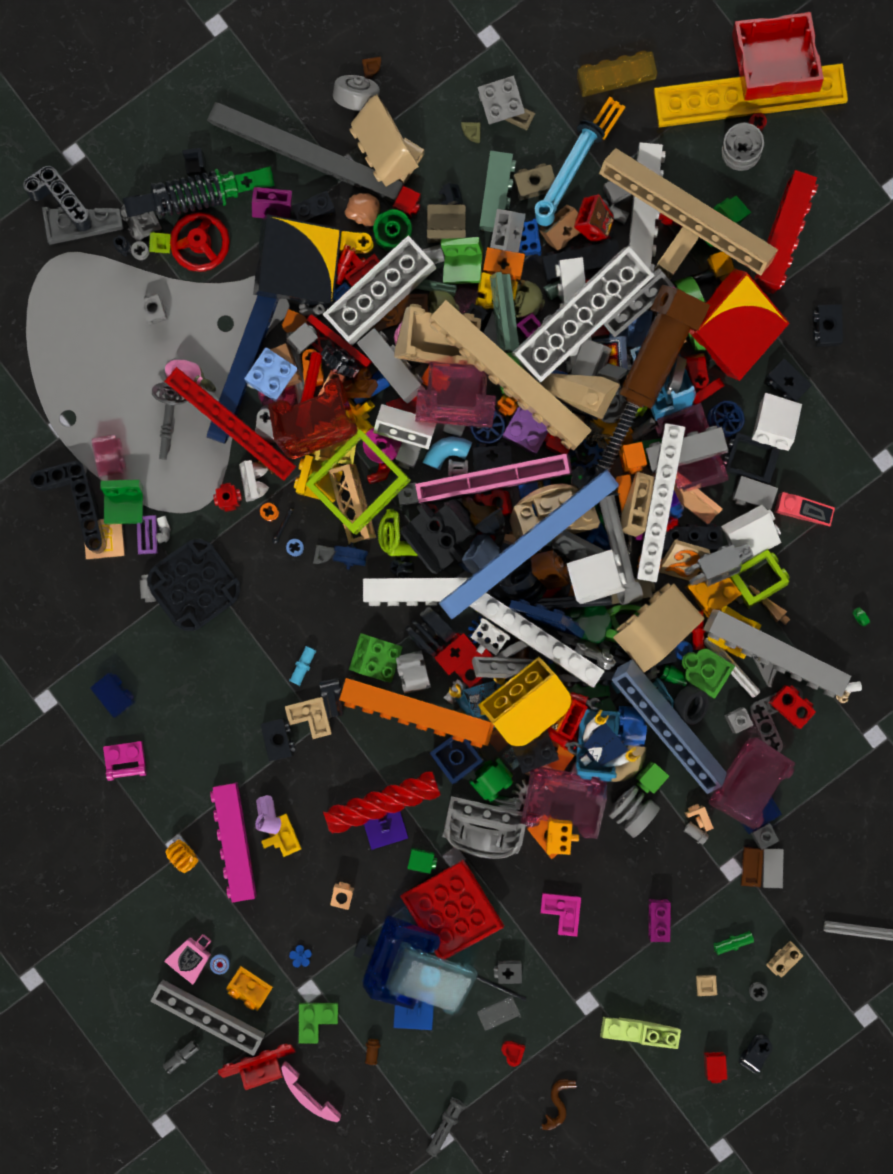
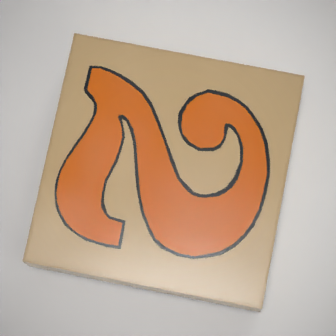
[659,540,710,581]

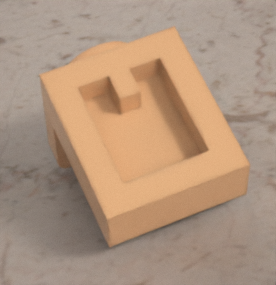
[685,804,714,831]

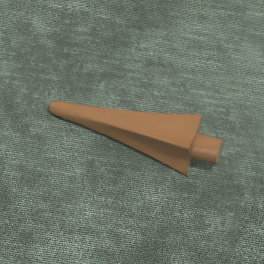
[748,585,790,625]

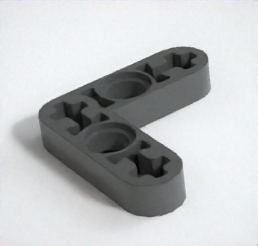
[749,686,803,754]

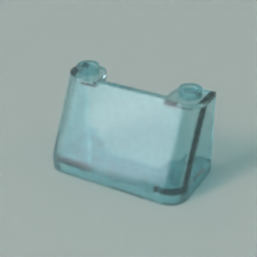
[386,941,478,1015]

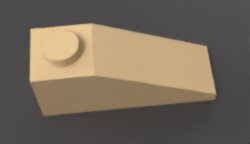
[620,472,655,537]

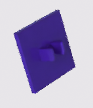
[364,811,408,850]

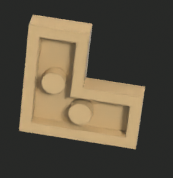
[285,697,332,739]

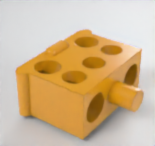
[546,818,579,855]

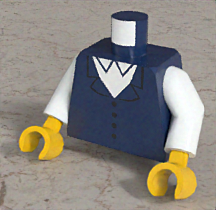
[579,710,640,767]

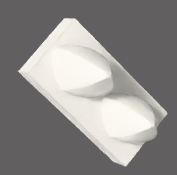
[239,460,269,502]

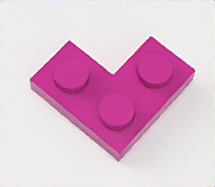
[540,893,581,936]

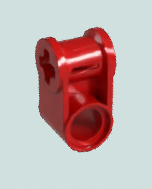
[684,353,709,392]

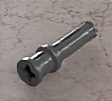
[426,1097,466,1157]

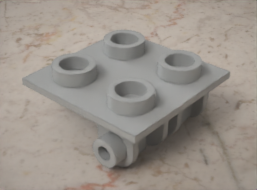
[477,76,525,124]

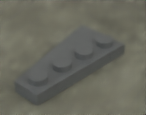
[42,207,124,245]

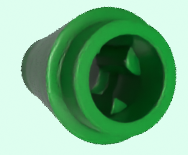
[658,664,687,686]

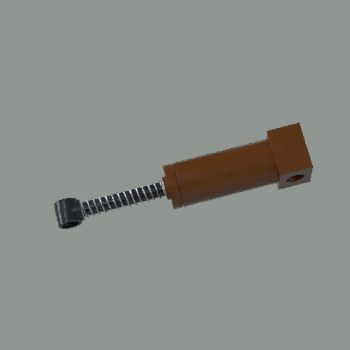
[587,285,710,483]

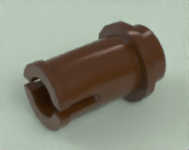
[365,1039,381,1065]

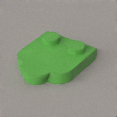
[682,649,735,699]

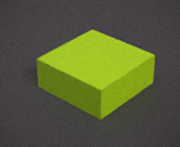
[149,232,170,254]

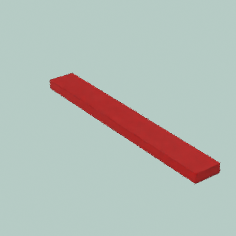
[164,367,296,481]

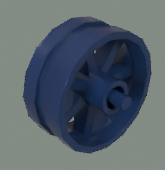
[707,401,745,437]
[471,407,507,444]
[332,542,368,569]

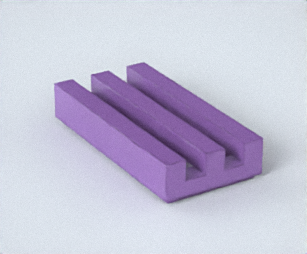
[137,515,158,555]

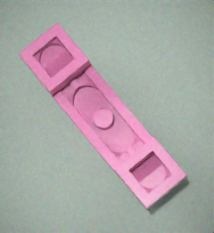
[281,1061,341,1122]

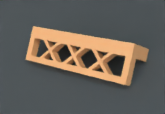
[329,464,376,544]
[652,472,722,524]

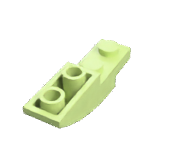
[600,1017,681,1049]

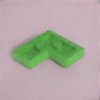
[299,1003,338,1044]

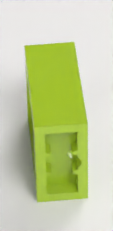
[729,549,789,609]

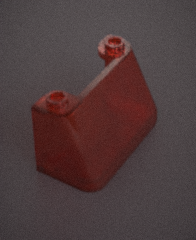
[268,377,358,459]

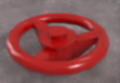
[170,212,230,272]

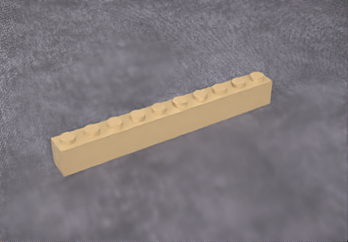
[599,148,778,276]
[429,300,592,451]

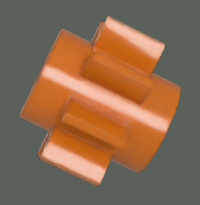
[496,394,519,417]

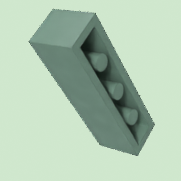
[479,151,516,232]

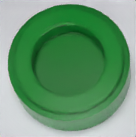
[853,607,870,626]

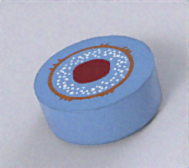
[210,954,230,974]

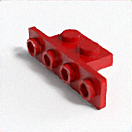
[218,1044,296,1090]

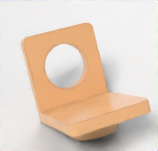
[330,882,354,910]

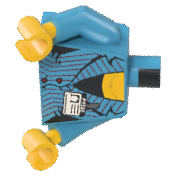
[449,678,506,728]

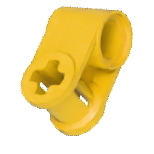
[339,231,374,254]

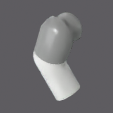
[156,516,170,543]

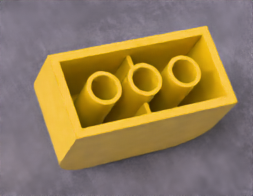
[478,657,571,746]

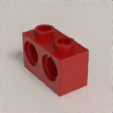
[473,488,513,516]
[455,649,493,688]
[769,685,816,729]

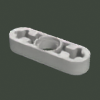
[666,356,687,395]

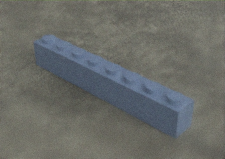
[612,659,727,794]

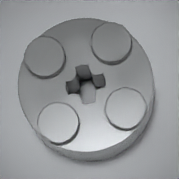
[396,651,431,694]

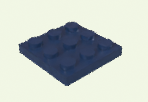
[509,599,585,638]

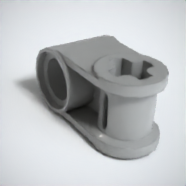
[255,405,277,443]

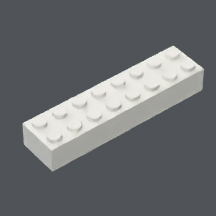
[511,246,655,383]

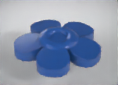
[289,945,312,967]

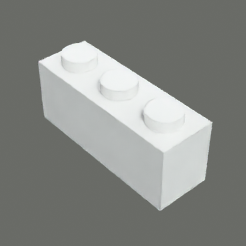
[373,404,437,450]

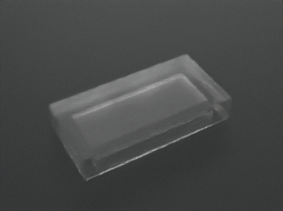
[477,996,520,1031]

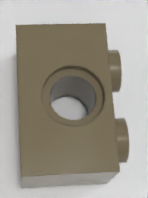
[514,164,555,201]

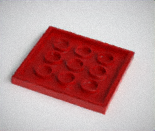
[400,859,504,962]

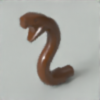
[542,1079,576,1130]

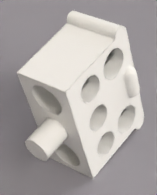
[471,618,510,655]

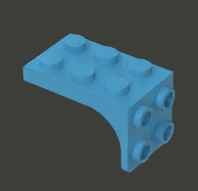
[575,709,620,781]

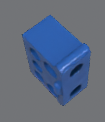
[519,219,542,256]

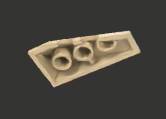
[538,373,620,419]

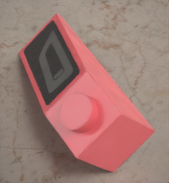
[774,492,835,527]

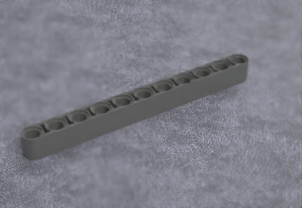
[207,102,404,203]

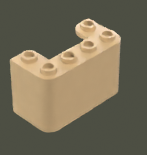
[613,583,705,672]

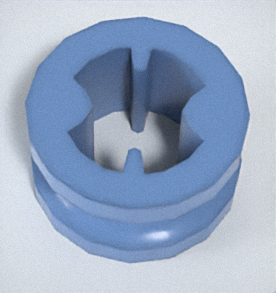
[286,539,304,556]

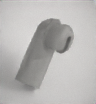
[299,303,325,317]

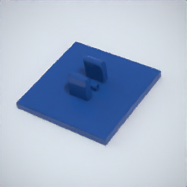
[394,988,434,1030]

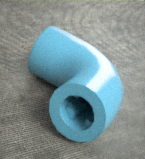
[423,436,472,470]

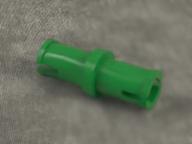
[713,931,754,955]

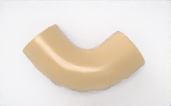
[611,745,647,782]

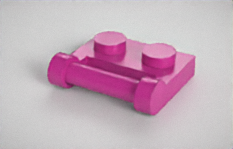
[103,741,147,781]

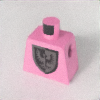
[164,934,211,984]

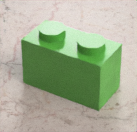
[636,761,669,794]

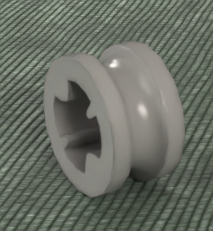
[131,241,149,260]

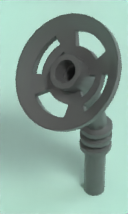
[152,382,187,460]

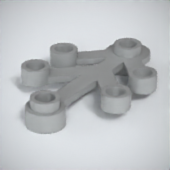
[557,631,616,670]

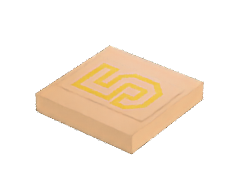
[85,519,125,559]

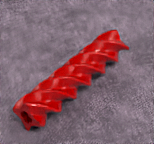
[323,772,441,834]

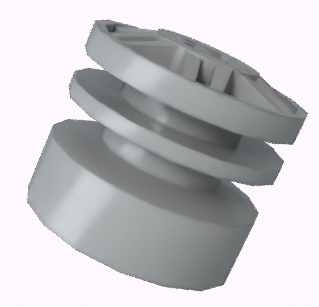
[721,123,764,171]
[608,785,660,838]

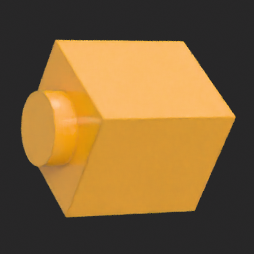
[707,252,735,282]

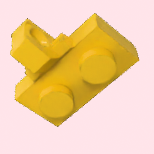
[334,398,375,434]
[261,813,302,857]

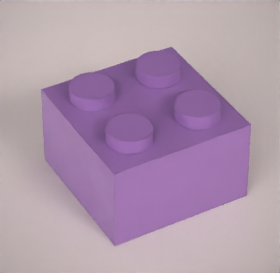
[502,406,548,456]

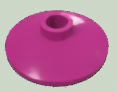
[363,427,401,463]

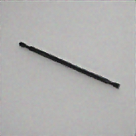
[441,960,526,1001]

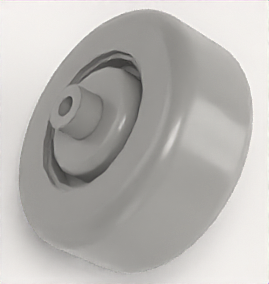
[333,75,380,111]

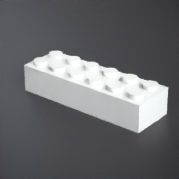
[323,236,436,346]

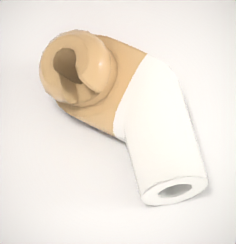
[836,681,862,703]

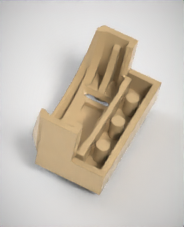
[509,484,600,539]

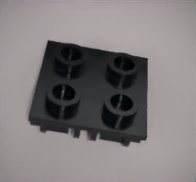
[512,729,559,774]

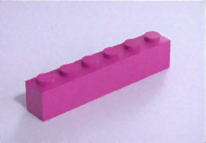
[210,782,257,903]

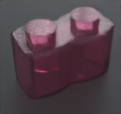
[92,435,126,477]

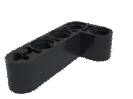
[24,166,92,231]

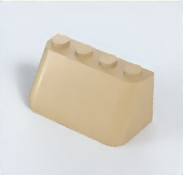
[349,94,419,187]

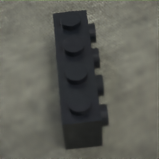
[643,523,723,553]

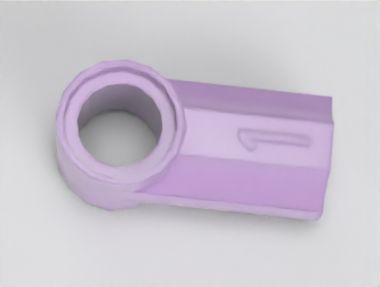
[255,795,281,834]

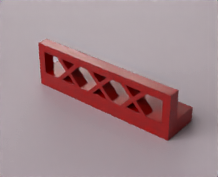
[306,314,372,378]

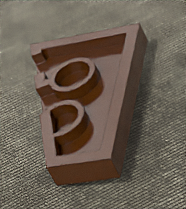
[371,294,428,331]

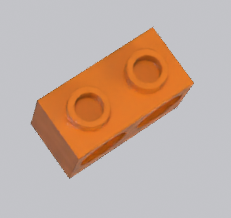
[618,442,647,475]

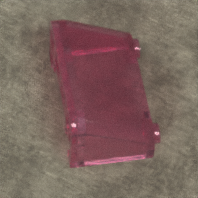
[655,403,729,492]
[709,737,795,829]
[520,767,607,839]

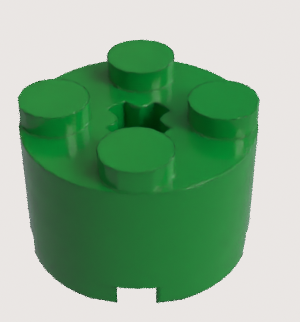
[373,209,412,252]
[469,756,514,802]

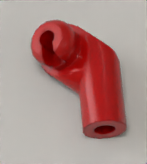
[367,463,391,485]

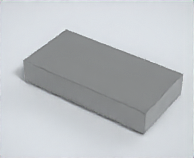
[762,848,783,888]

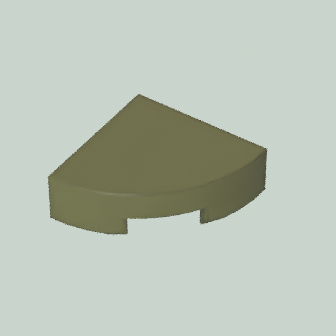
[461,122,480,143]

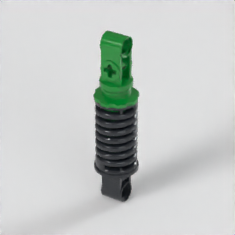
[123,167,275,220]

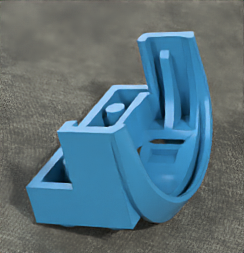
[630,332,696,421]

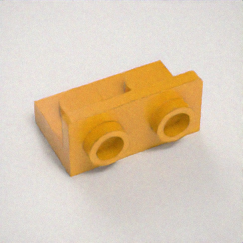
[226,966,273,1010]

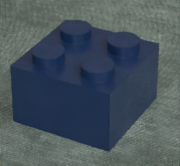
[430,736,487,784]

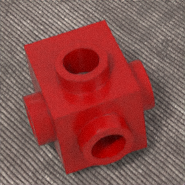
[213,483,242,512]

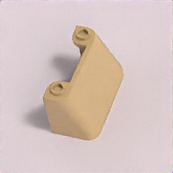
[394,304,481,368]

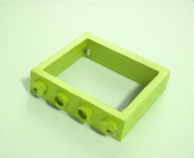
[306,430,411,535]

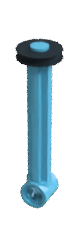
[535,120,605,226]

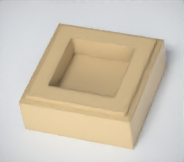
[696,975,717,996]

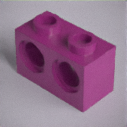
[648,899,671,942]

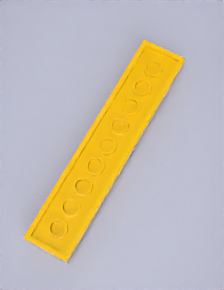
[654,63,848,127]

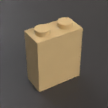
[654,227,699,280]

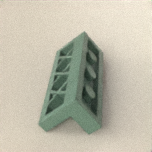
[490,272,519,353]

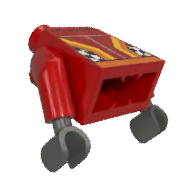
[547,692,602,755]

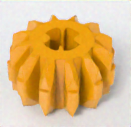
[166,839,198,873]

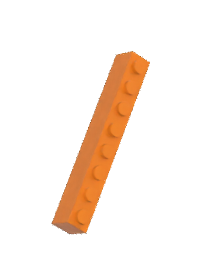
[339,678,494,748]

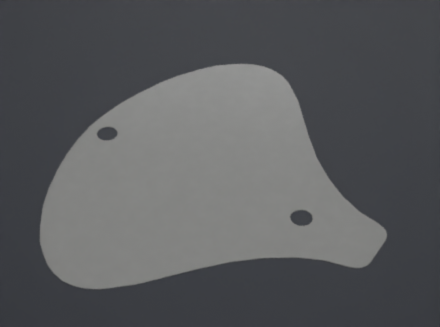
[26,252,289,513]

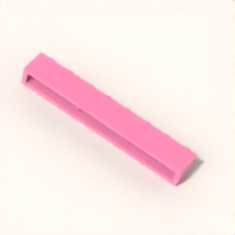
[415,454,572,503]

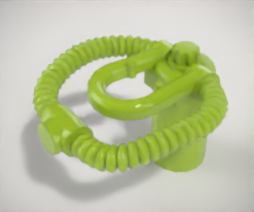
[378,509,418,556]

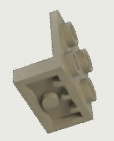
[427,205,466,243]

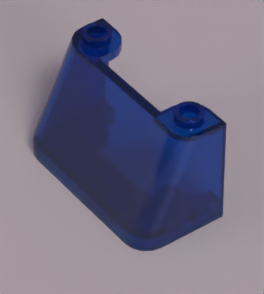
[363,916,440,1010]

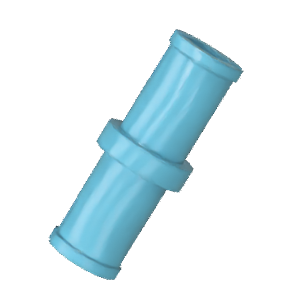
[289,646,316,686]

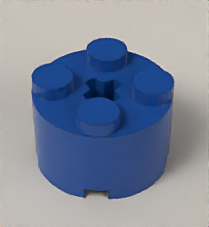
[618,706,647,747]

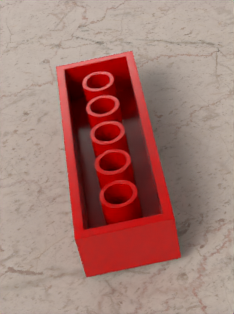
[754,170,818,294]

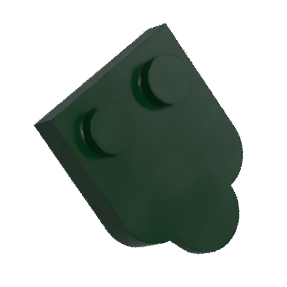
[563,606,612,643]

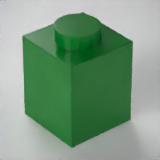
[408,848,437,874]

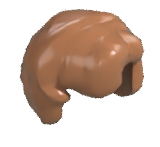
[344,193,381,228]

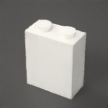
[752,393,802,451]
[721,505,781,562]
[567,549,627,604]

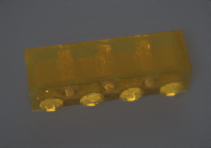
[577,51,657,97]

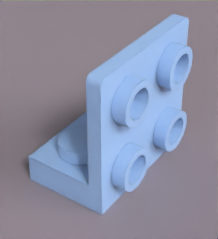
[244,348,297,404]

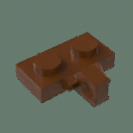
[337,367,378,398]

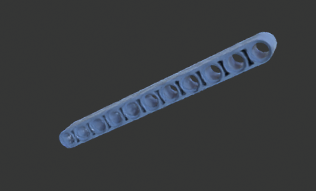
[439,469,619,619]

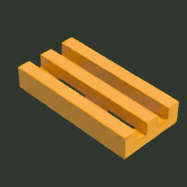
[593,97,625,140]

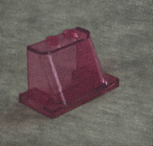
[415,362,496,428]

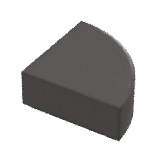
[313,545,334,564]

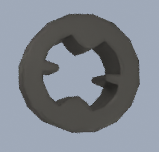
[749,982,768,1001]

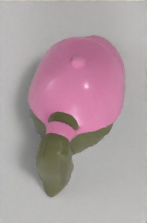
[165,360,216,392]

